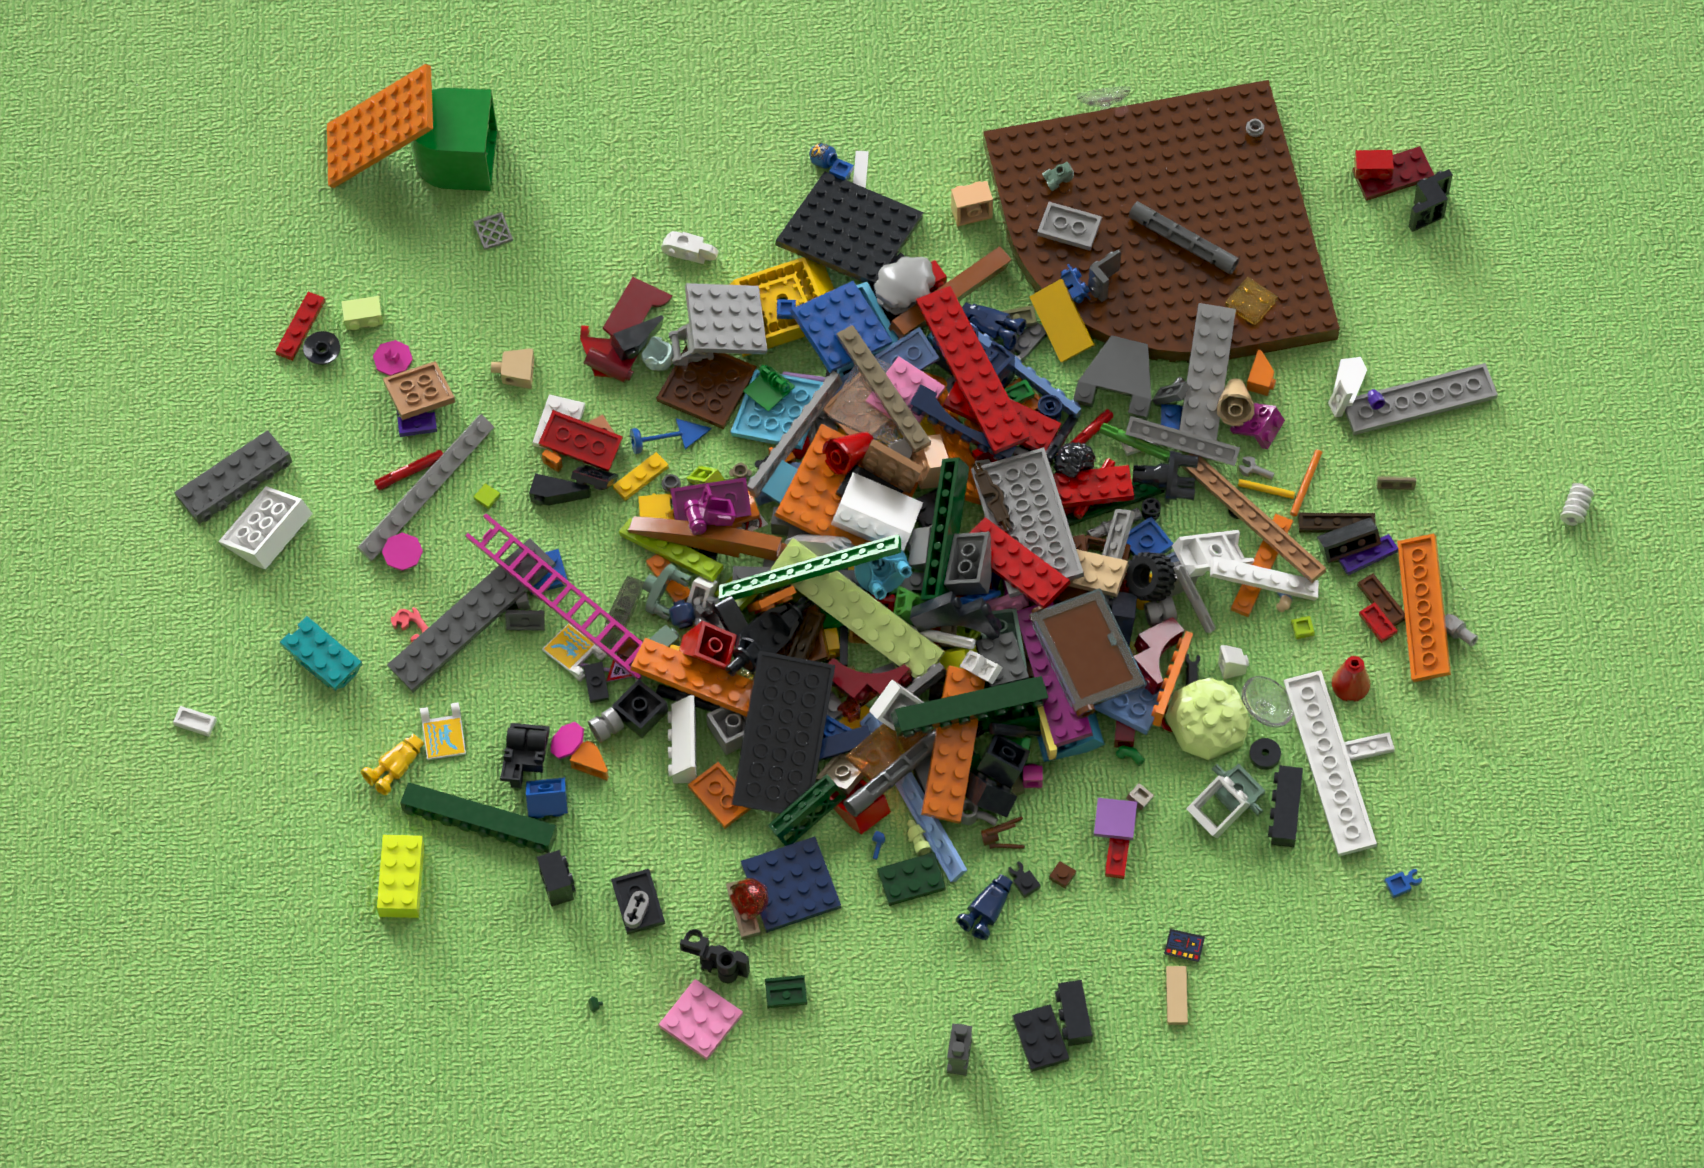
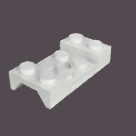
[1172,530,1254,577]

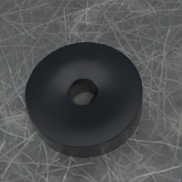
[1249,738,1281,770]

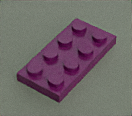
[670,477,752,521]

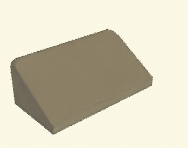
[1376,476,1416,490]

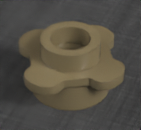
[729,462,752,479]

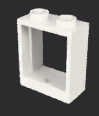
[1186,775,1250,838]

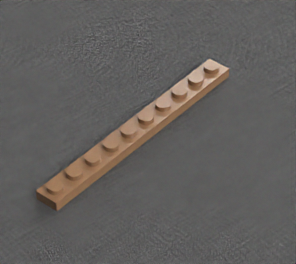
[1181,453,1326,583]

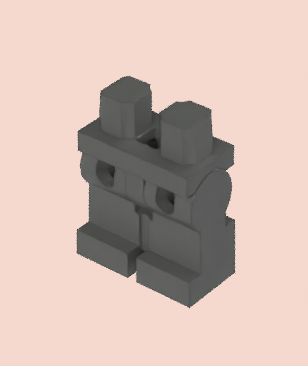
[947,1023,972,1076]

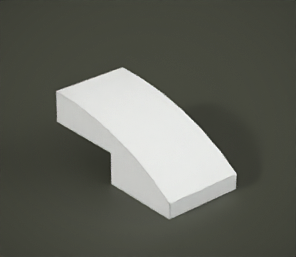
[960,650,1003,684]

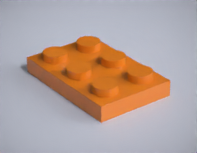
[688,762,751,829]

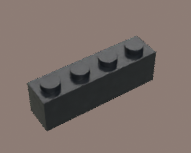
[1268,765,1303,847]

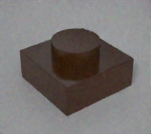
[1049,861,1076,889]

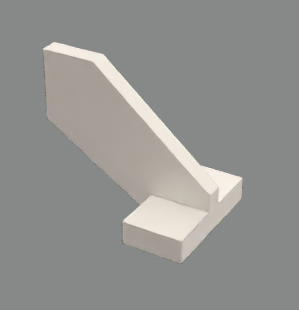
[1328,357,1367,417]

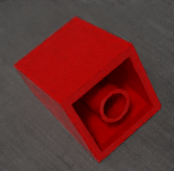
[679,621,737,670]

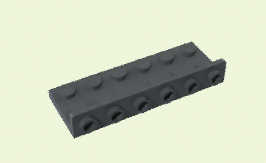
[174,430,292,524]

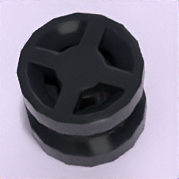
[1141,498,1161,521]

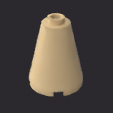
[1217,379,1255,426]

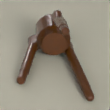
[981,816,1025,849]

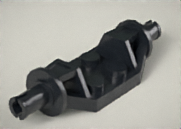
[725,596,811,676]

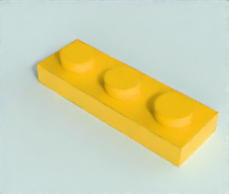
[613,452,669,501]

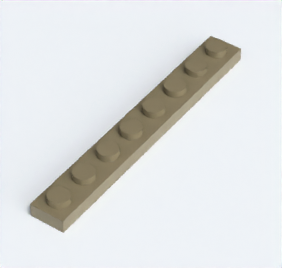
[836,325,931,453]

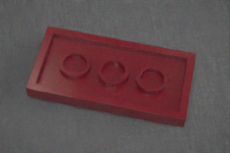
[1352,146,1434,201]

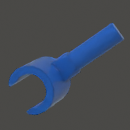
[872,831,885,860]

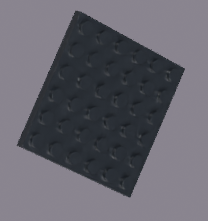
[775,171,924,287]

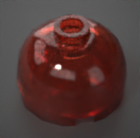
[730,878,769,919]

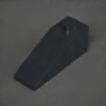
[611,315,664,361]
[529,473,591,506]

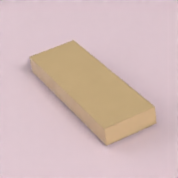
[1166,966,1188,1025]

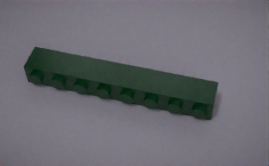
[921,457,969,602]
[891,676,1049,738]
[400,782,557,853]

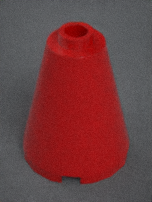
[822,432,874,475]
[1332,656,1371,702]

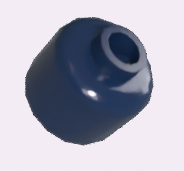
[669,600,696,629]

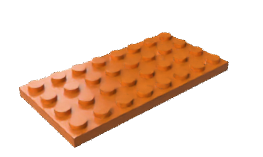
[327,64,433,188]

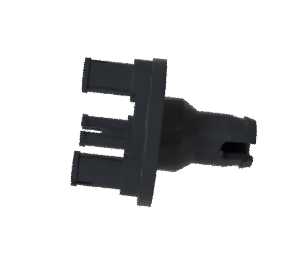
[1132,451,1198,504]

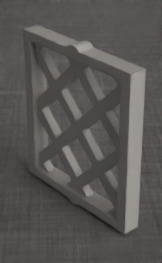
[473,212,513,250]

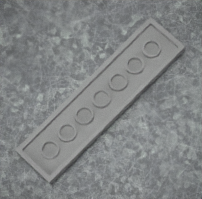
[1179,303,1236,441]
[1345,363,1498,435]

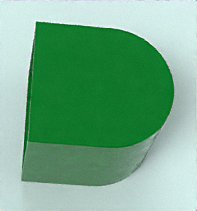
[411,88,498,191]

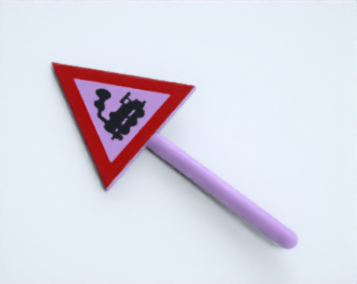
[580,660,634,682]

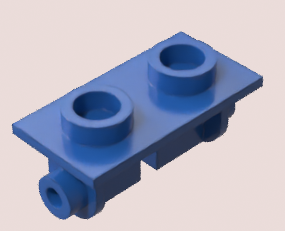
[1061,264,1091,303]

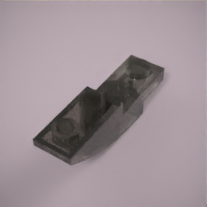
[601,575,644,649]

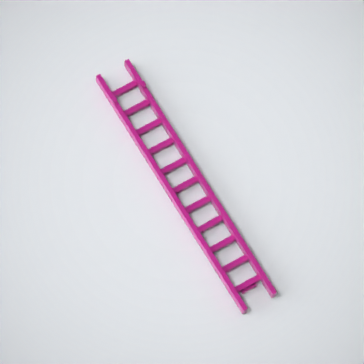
[465,513,643,680]

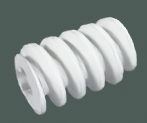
[1560,483,1594,526]

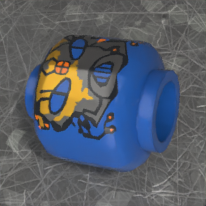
[809,143,837,169]

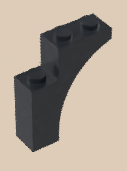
[910,591,1002,640]

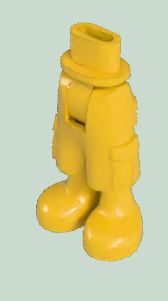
[360,734,424,796]

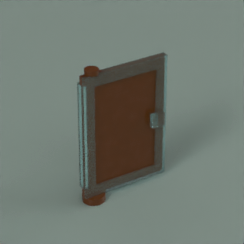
[1029,588,1147,719]

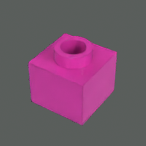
[1022,764,1043,788]

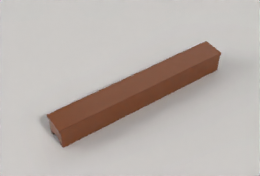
[888,246,1012,340]

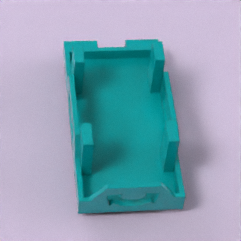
[280,616,363,691]

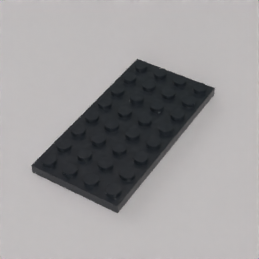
[731,650,835,814]

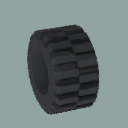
[1124,552,1177,601]

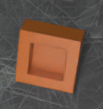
[542,449,563,472]

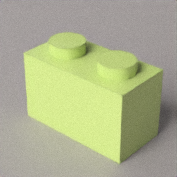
[342,296,383,330]

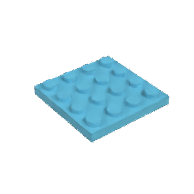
[731,369,823,450]

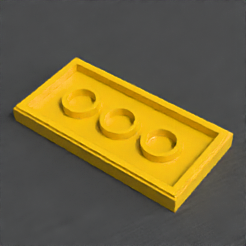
[1029,279,1094,363]

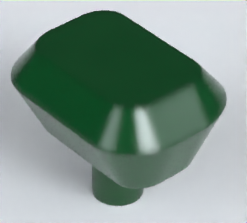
[588,996,603,1013]

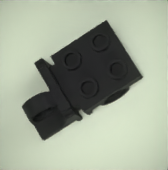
[500,723,550,789]
[680,929,750,984]

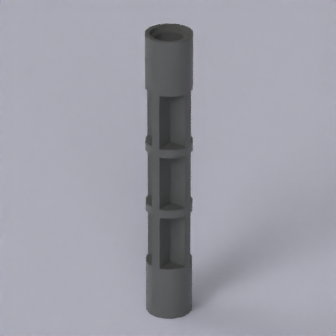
[1129,201,1239,274]
[844,728,936,817]

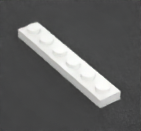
[1210,556,1319,601]

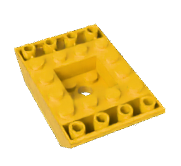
[729,257,834,357]

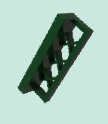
[768,774,847,846]

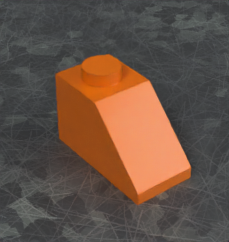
[1247,350,1276,396]
[570,741,609,781]

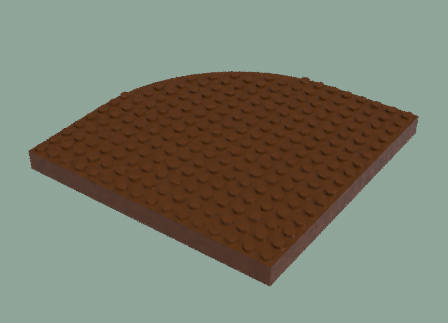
[983,80,1340,363]

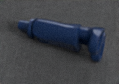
[962,302,1027,351]
[956,874,1013,940]

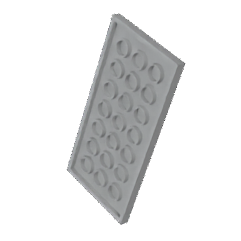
[971,448,1084,598]

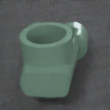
[1042,162,1074,191]

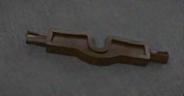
[972,462,1013,533]

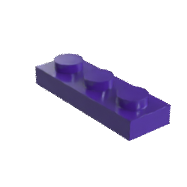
[1338,534,1398,576]

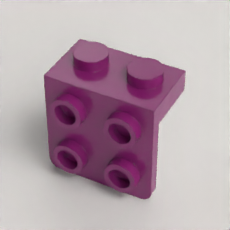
[1230,403,1285,449]

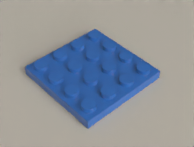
[790,281,893,373]

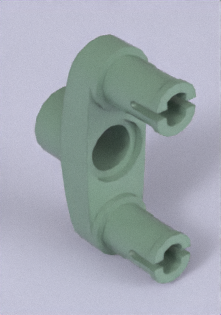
[642,564,692,622]

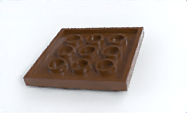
[656,345,757,429]

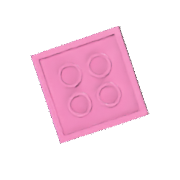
[866,356,945,424]
[659,979,743,1060]

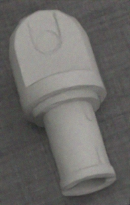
[1445,614,1478,647]

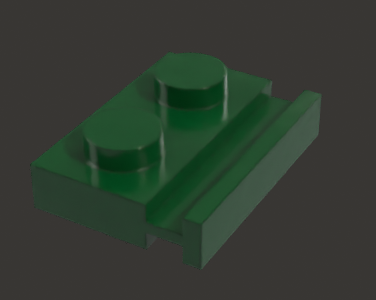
[765,975,807,1009]

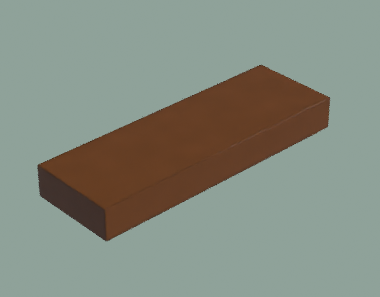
[1357,573,1405,627]

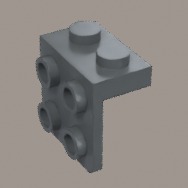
[1088,250,1121,302]

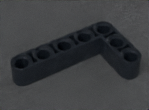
[713,595,755,678]

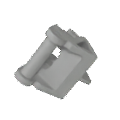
[669,323,714,365]

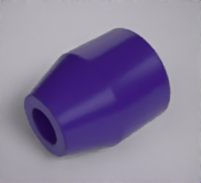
[1367,389,1386,410]

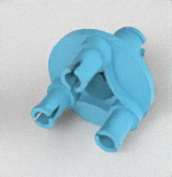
[854,550,912,600]

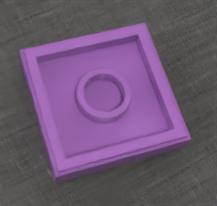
[1094,798,1137,840]

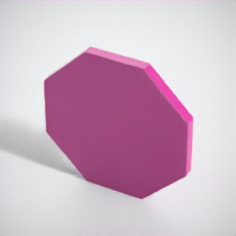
[373,340,413,376]
[382,533,423,571]
[550,722,584,759]

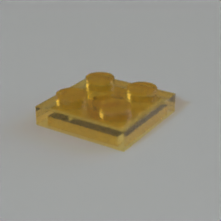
[1225,277,1278,326]

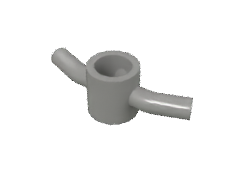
[961,800,998,826]

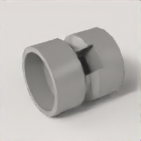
[1144,596,1177,627]
[588,707,624,743]

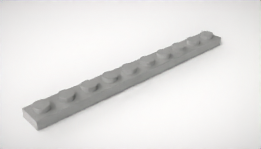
[357,414,494,561]

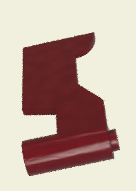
[584,277,673,383]

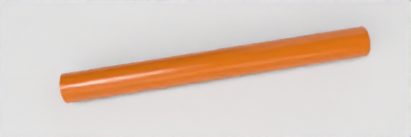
[1290,450,1322,517]

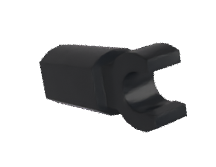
[1185,654,1200,686]

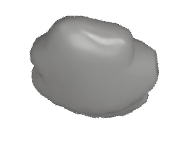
[874,256,936,315]

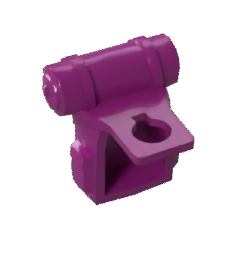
[684,484,735,535]

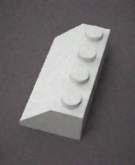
[668,695,697,783]

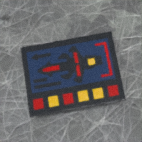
[1164,929,1205,962]

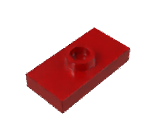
[1359,602,1398,643]

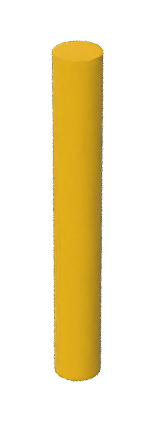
[1238,479,1295,499]

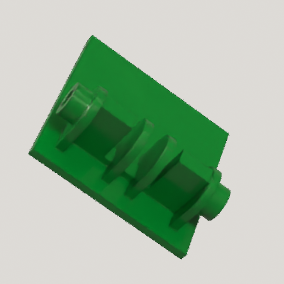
[743,365,795,412]

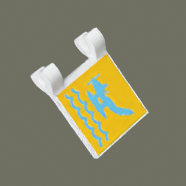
[542,623,607,682]
[420,702,466,760]

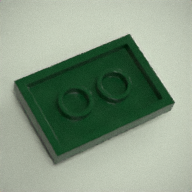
[877,852,946,906]

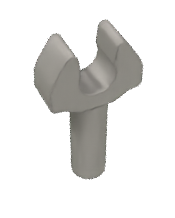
[1239,457,1275,480]

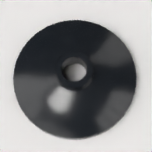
[303,331,341,365]

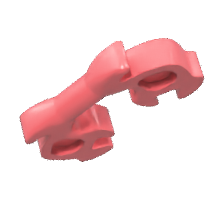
[391,607,429,643]

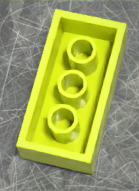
[377,835,425,918]

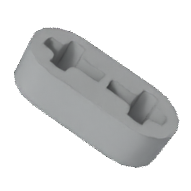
[624,891,649,929]

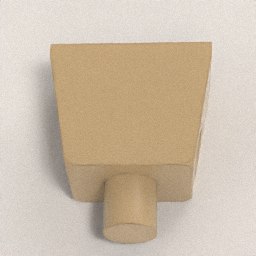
[491,349,535,389]

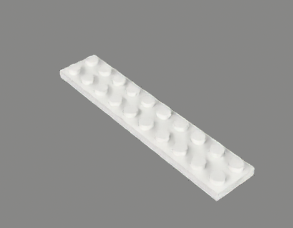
[1284,670,1377,857]

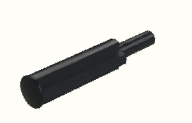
[988,722,1041,738]

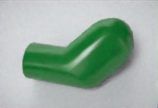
[1116,745,1145,766]

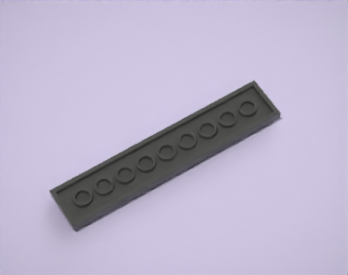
[387,538,556,693]

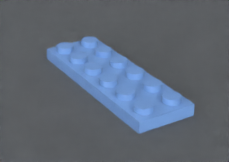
[833,327,940,397]

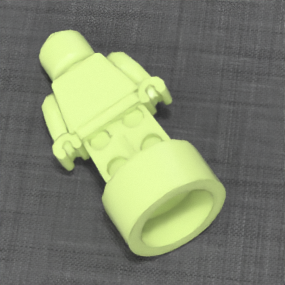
[907,820,931,856]

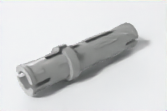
[1086,508,1142,538]

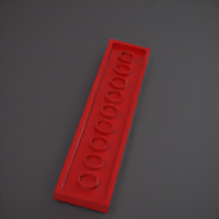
[916,286,1029,454]

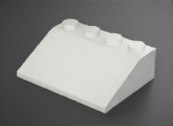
[831,473,923,551]
[218,486,312,569]

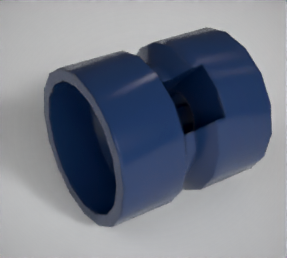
[1037,395,1062,422]

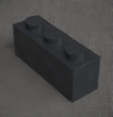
[1317,517,1381,563]
[1054,980,1093,1046]

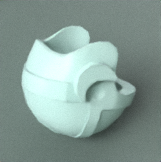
[642,336,674,371]

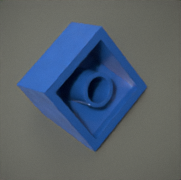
[526,777,568,819]

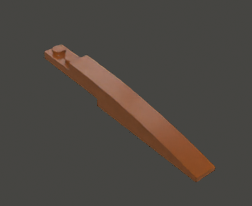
[628,516,787,561]

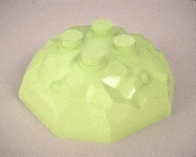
[1165,678,1251,760]

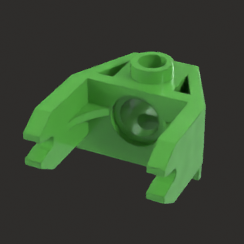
[888,586,924,626]

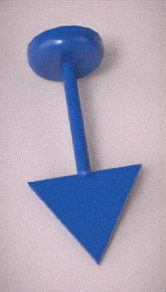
[630,418,712,454]

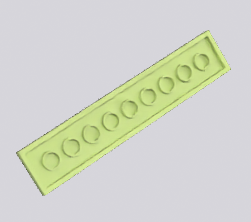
[770,538,945,678]

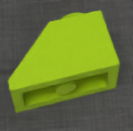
[686,466,725,485]

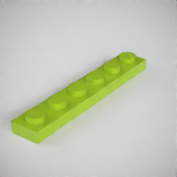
[619,518,724,582]

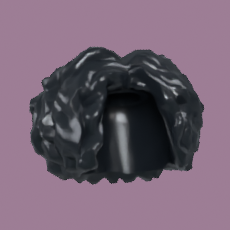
[1053,442,1096,478]

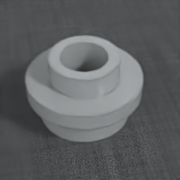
[1246,119,1264,137]

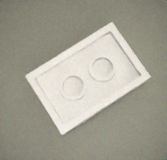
[532,395,585,450]

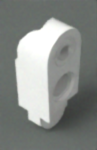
[661,231,719,264]

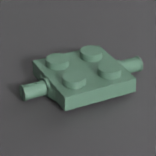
[1212,764,1265,816]

